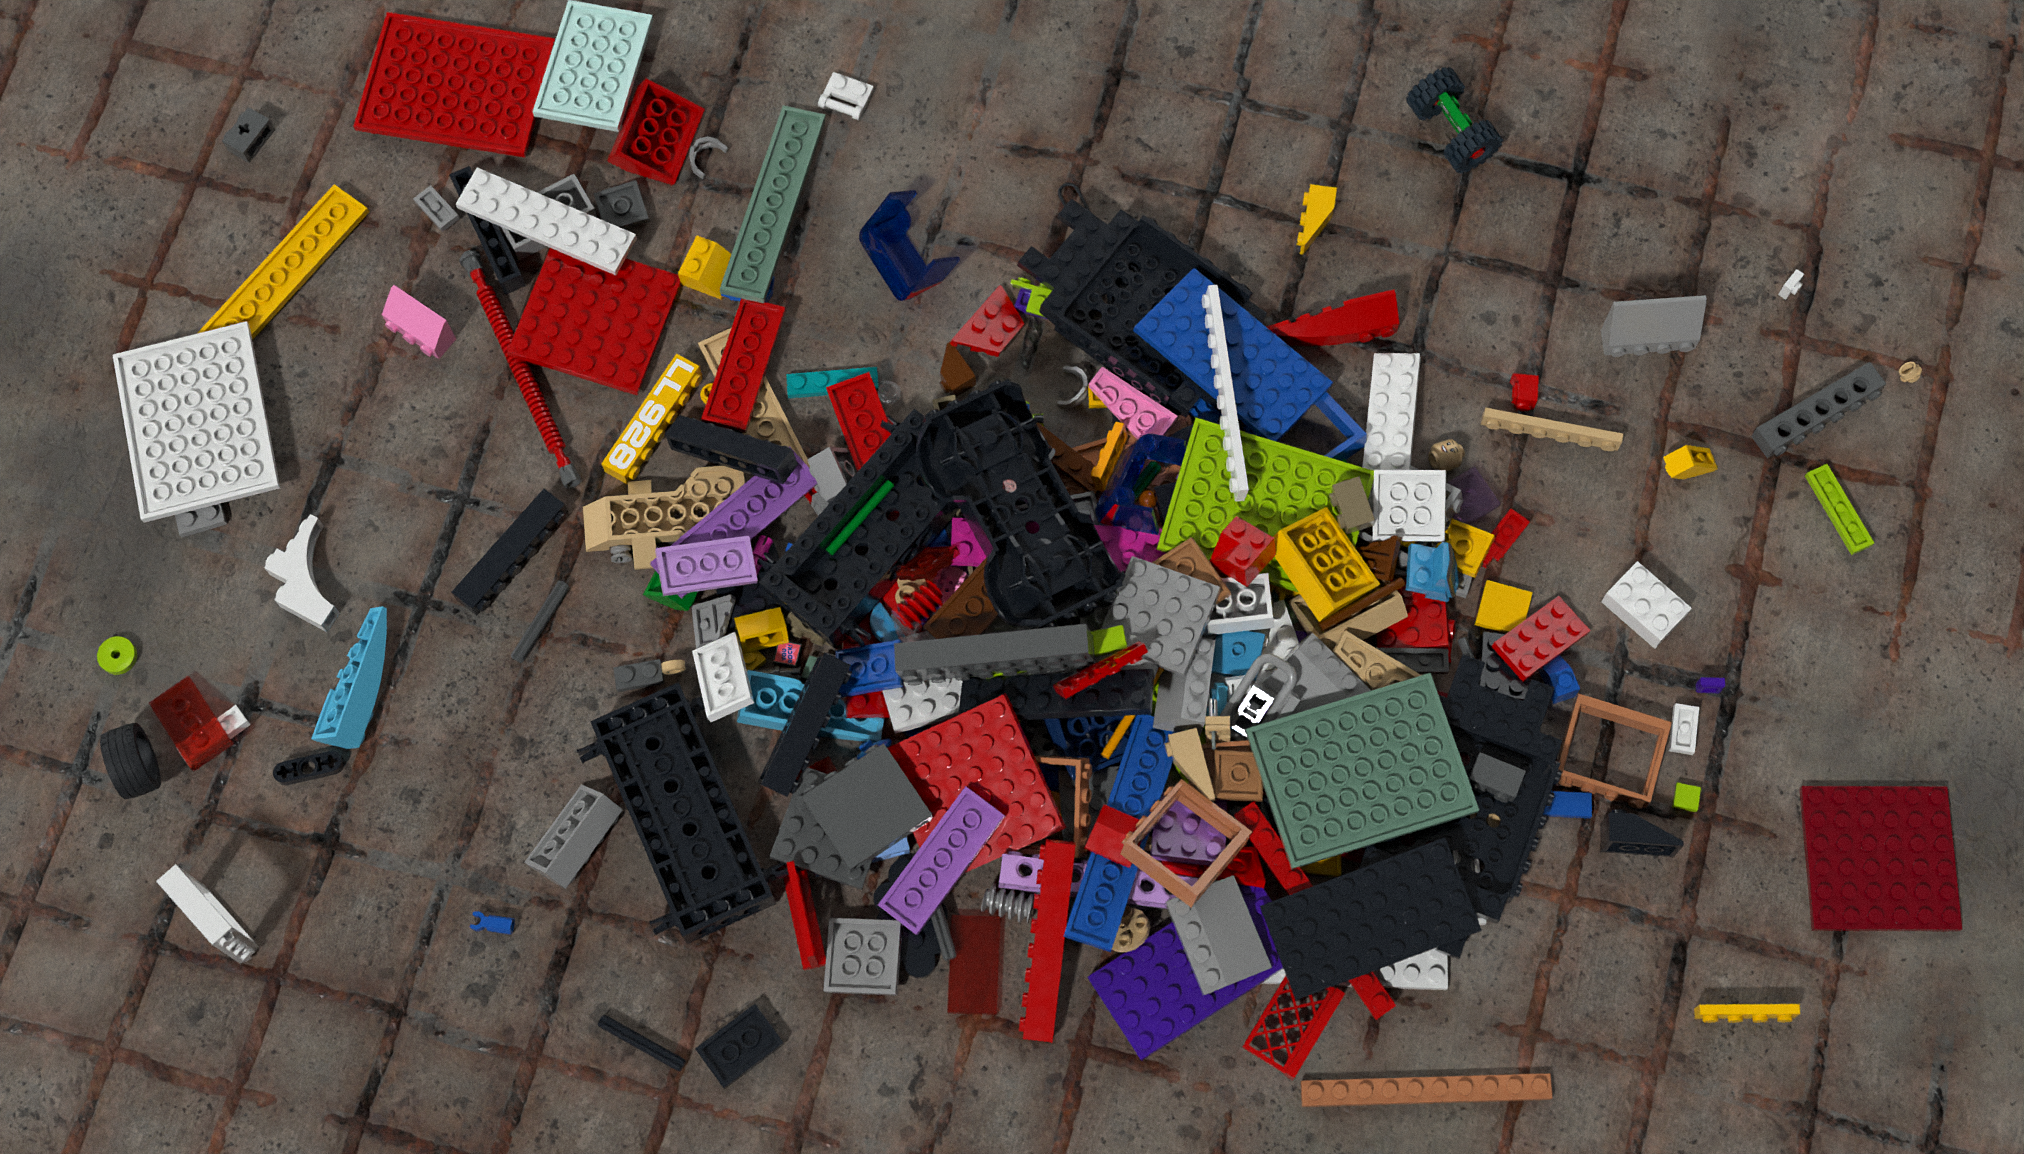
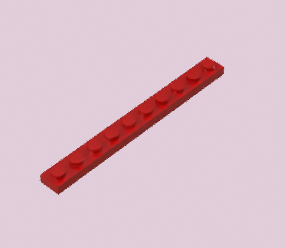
[1233,801,1396,1020]

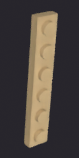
[1481,408,1623,451]

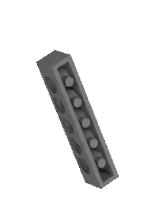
[1751,362,1886,458]

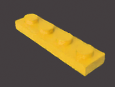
[1694,1004,1800,1023]

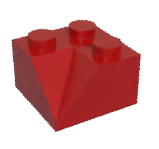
[1209,516,1276,587]

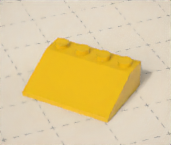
[1273,507,1380,622]

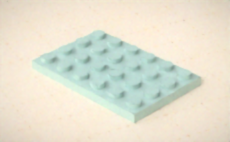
[533,0,653,132]

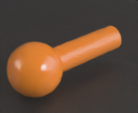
[1139,490,1157,528]

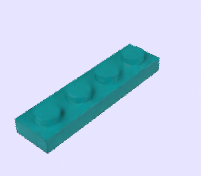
[786,367,879,399]

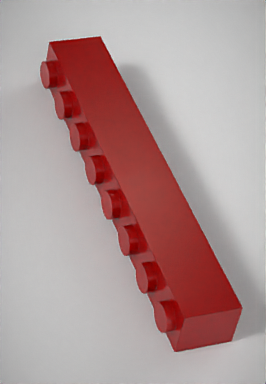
[1019,839,1076,1042]

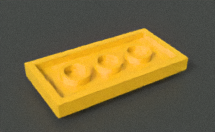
[1400,518,1495,578]

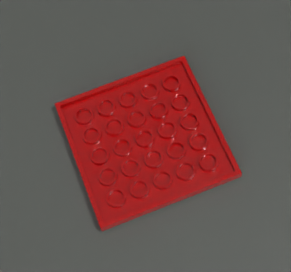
[507,248,681,396]
[887,694,1066,874]

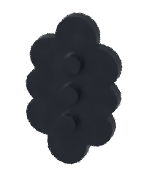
[873,859,948,979]

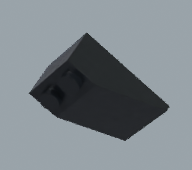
[1600,809,1684,857]

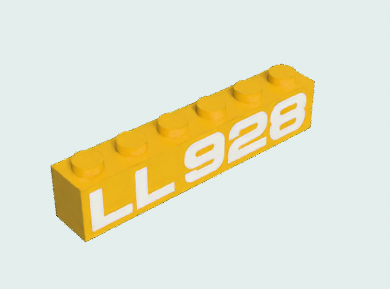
[601,353,702,485]

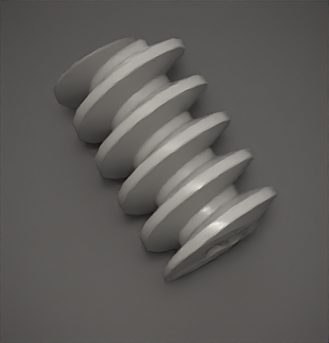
[981,883,1034,924]

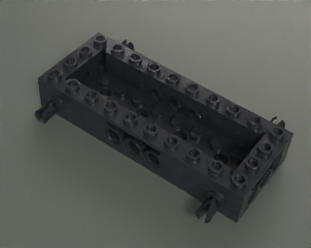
[757,409,960,649]
[576,682,789,944]

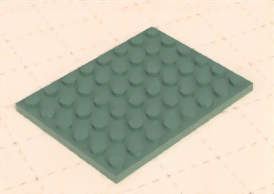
[1245,673,1479,870]

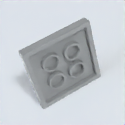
[824,918,903,995]

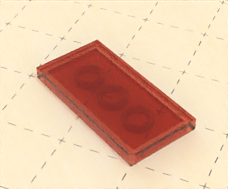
[149,675,234,772]
[947,915,1001,1015]

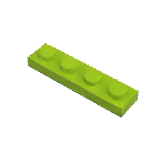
[1805,464,1874,555]

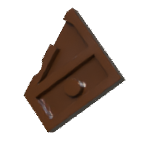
[1356,535,1402,582]

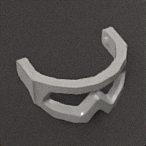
[690,137,728,179]
[1057,366,1088,408]

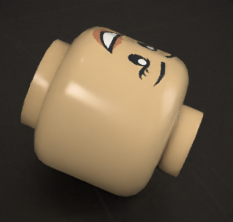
[1428,439,1465,471]

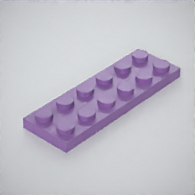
[878,786,1005,935]

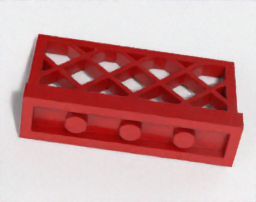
[783,861,826,971]
[1242,976,1345,1080]

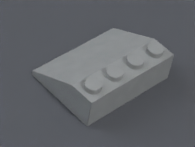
[1601,295,1707,357]
[1263,633,1371,715]
[1165,875,1272,996]

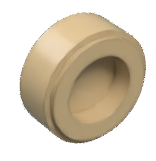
[661,660,686,674]

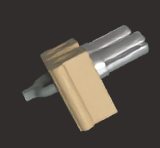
[1205,699,1230,750]

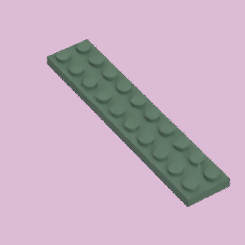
[720,105,826,303]

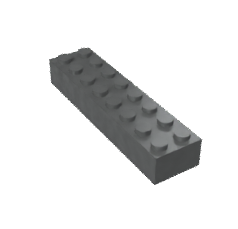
[894,624,1095,686]

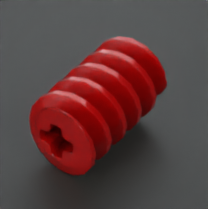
[891,579,943,631]

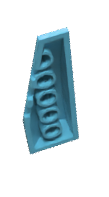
[311,606,387,749]
[737,670,884,742]

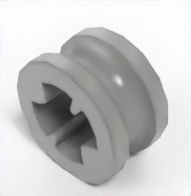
[610,545,632,563]

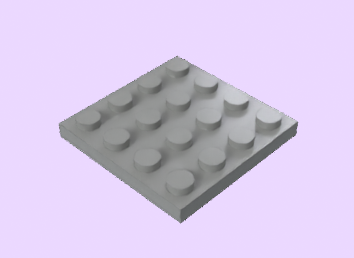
[1101,556,1221,677]

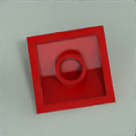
[1085,804,1142,868]

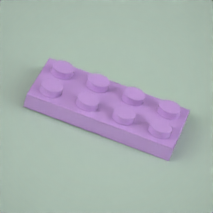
[655,536,758,596]

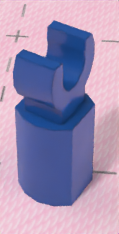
[470,911,515,935]

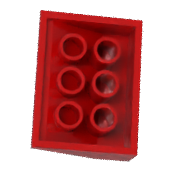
[607,78,705,185]

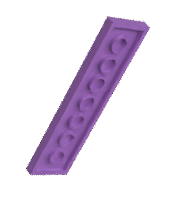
[650,446,818,599]

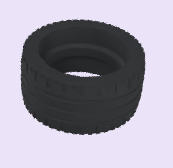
[100,723,161,799]

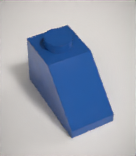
[1539,655,1580,704]

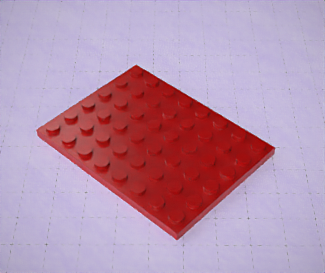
[353,12,555,158]

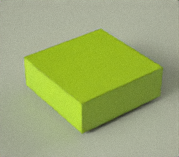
[1672,782,1701,812]

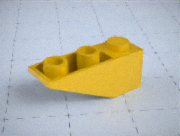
[1297,184,1337,255]

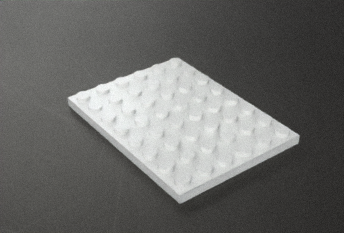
[113,321,280,523]

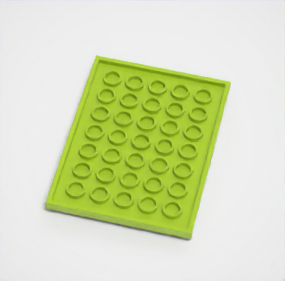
[1156,418,1374,593]

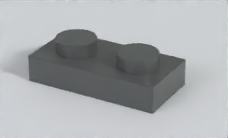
[613,659,665,692]

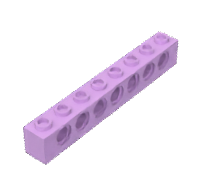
[999,851,1198,909]

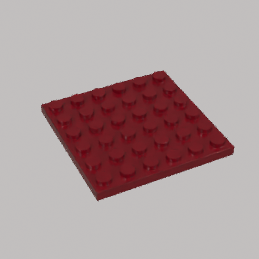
[1799,786,1962,932]

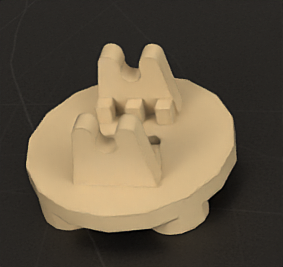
[1112,905,1150,952]

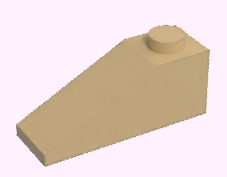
[1164,728,1215,803]

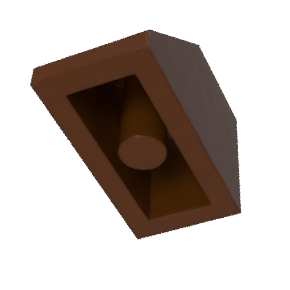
[939,341,976,397]

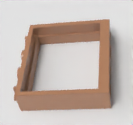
[1557,693,1672,809]
[1015,755,1092,858]
[1120,779,1252,908]

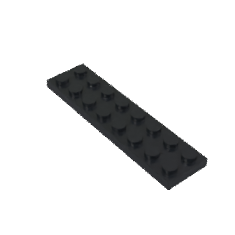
[958,669,1154,720]

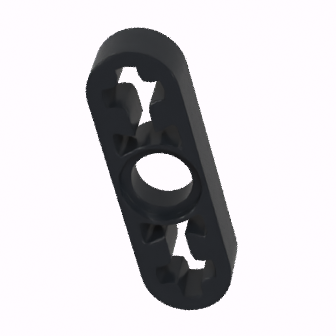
[273,751,344,785]

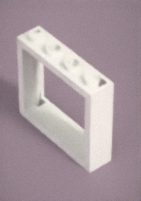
[156,864,259,964]

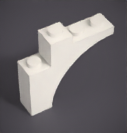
[264,514,340,632]

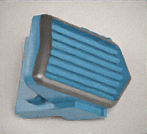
[1406,542,1459,602]

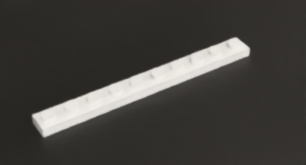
[1202,285,1249,501]

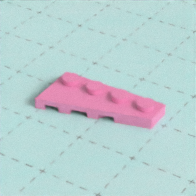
[1089,367,1178,454]

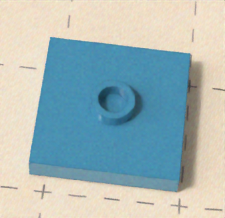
[1211,631,1265,681]

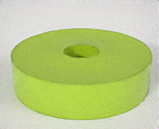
[97,636,137,675]

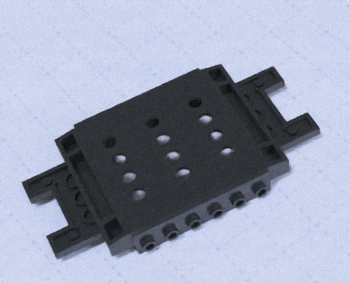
[1017,199,1267,423]
[1358,654,1562,959]

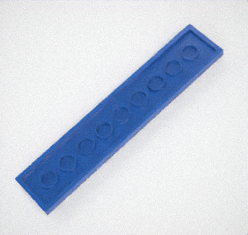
[1063,715,1178,952]

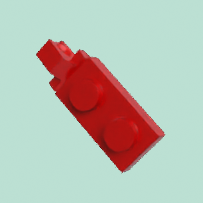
[1481,508,1530,569]

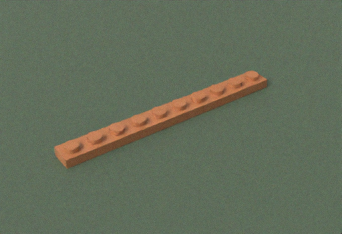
[1300,1073,1553,1107]

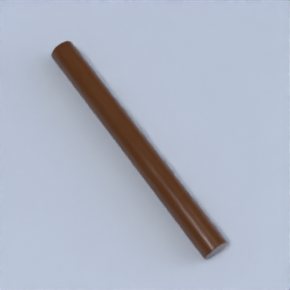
[1318,577,1405,631]

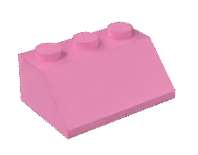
[382,285,456,359]

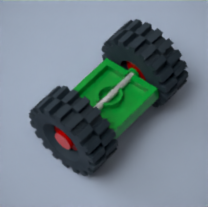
[1406,67,1503,174]

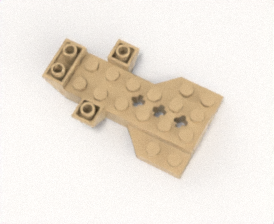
[583,466,745,570]

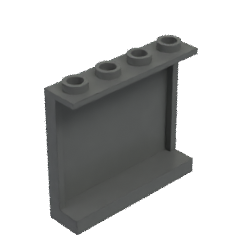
[802,743,932,873]

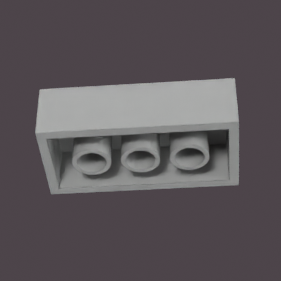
[500,174,597,261]

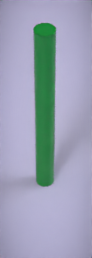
[826,480,894,556]

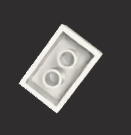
[1601,561,1692,649]

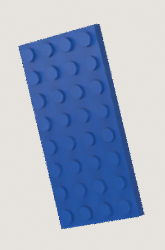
[1133,268,1333,442]

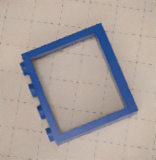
[1242,392,1367,461]

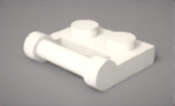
[818,72,874,121]

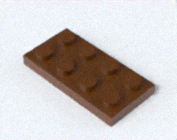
[923,557,999,639]

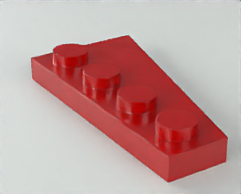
[1053,641,1148,699]

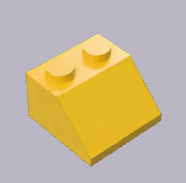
[678,235,731,300]

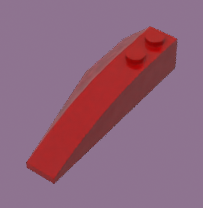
[1267,289,1399,346]

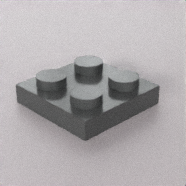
[593,180,650,229]

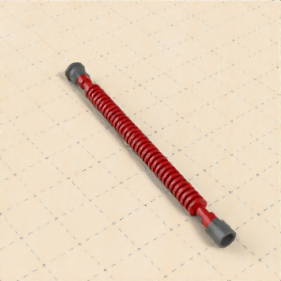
[459,250,582,489]

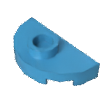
[869,602,906,642]

